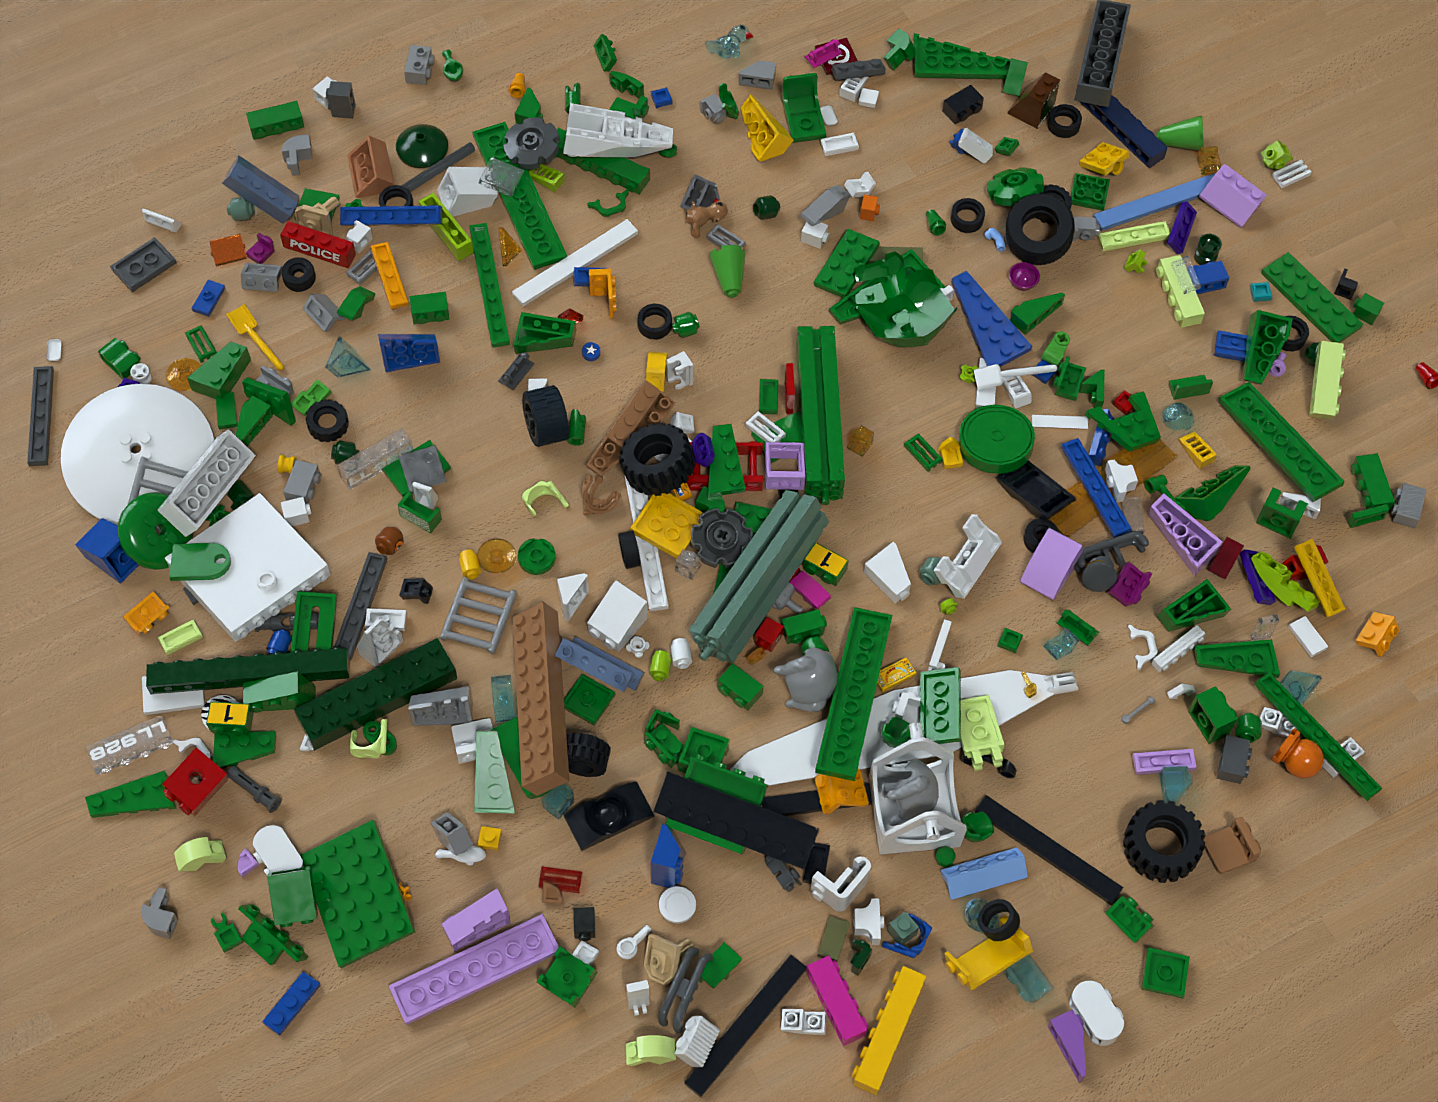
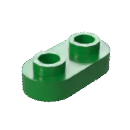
[363,721,397,756]

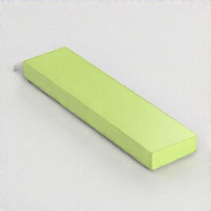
[1097,221,1171,251]

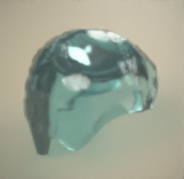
[1162,402,1195,431]
[964,898,998,934]

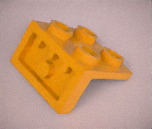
[589,268,617,319]

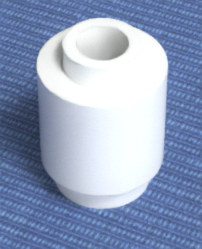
[670,638,692,669]

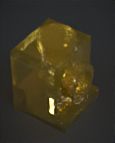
[1197,146,1221,175]
[847,425,874,457]

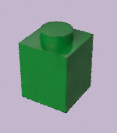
[1353,293,1384,325]

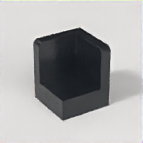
[1334,268,1358,300]

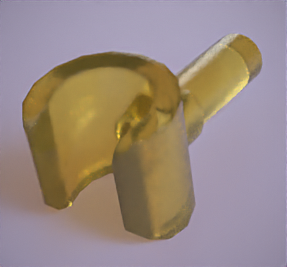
[1021,671,1037,698]

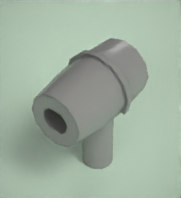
[773,582,803,615]

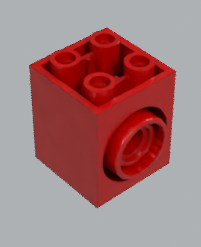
[162,747,228,817]

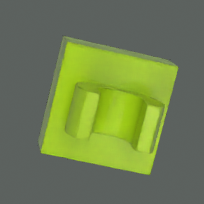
[1124,249,1148,274]

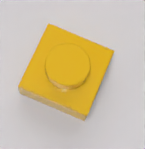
[477,826,502,851]

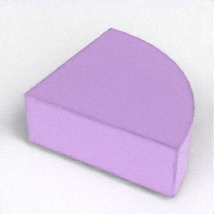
[238,849,259,878]

